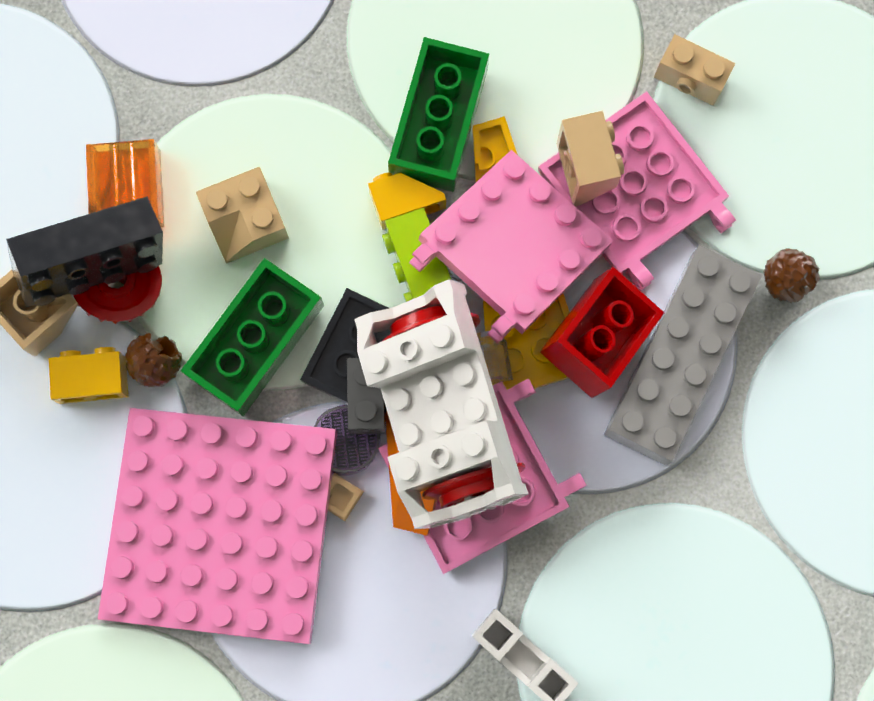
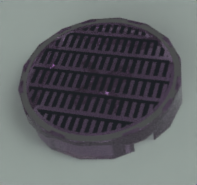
[314,405,380,475]

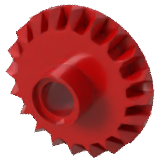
[73,265,162,325]

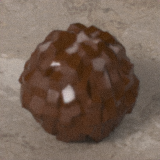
[763,248,820,303]
[125,333,182,388]

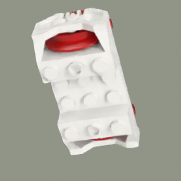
[355,279,528,529]

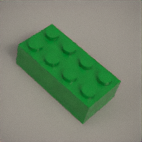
[388,37,490,192]
[181,258,324,417]

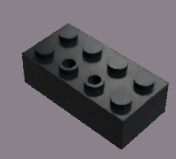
[6,196,163,307]

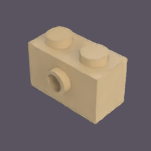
[654,34,736,106]

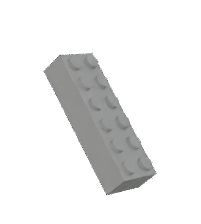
[603,245,762,466]

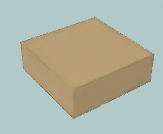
[328,473,364,522]

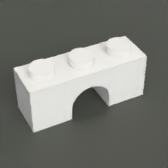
[471,609,579,701]

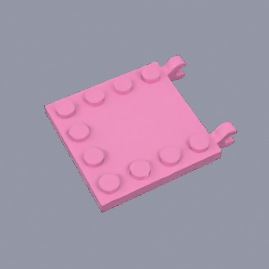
[538,91,736,291]
[409,150,614,344]
[378,379,587,574]

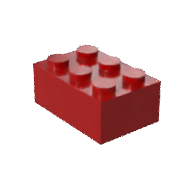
[540,267,665,398]

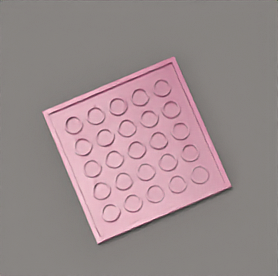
[98,408,338,644]

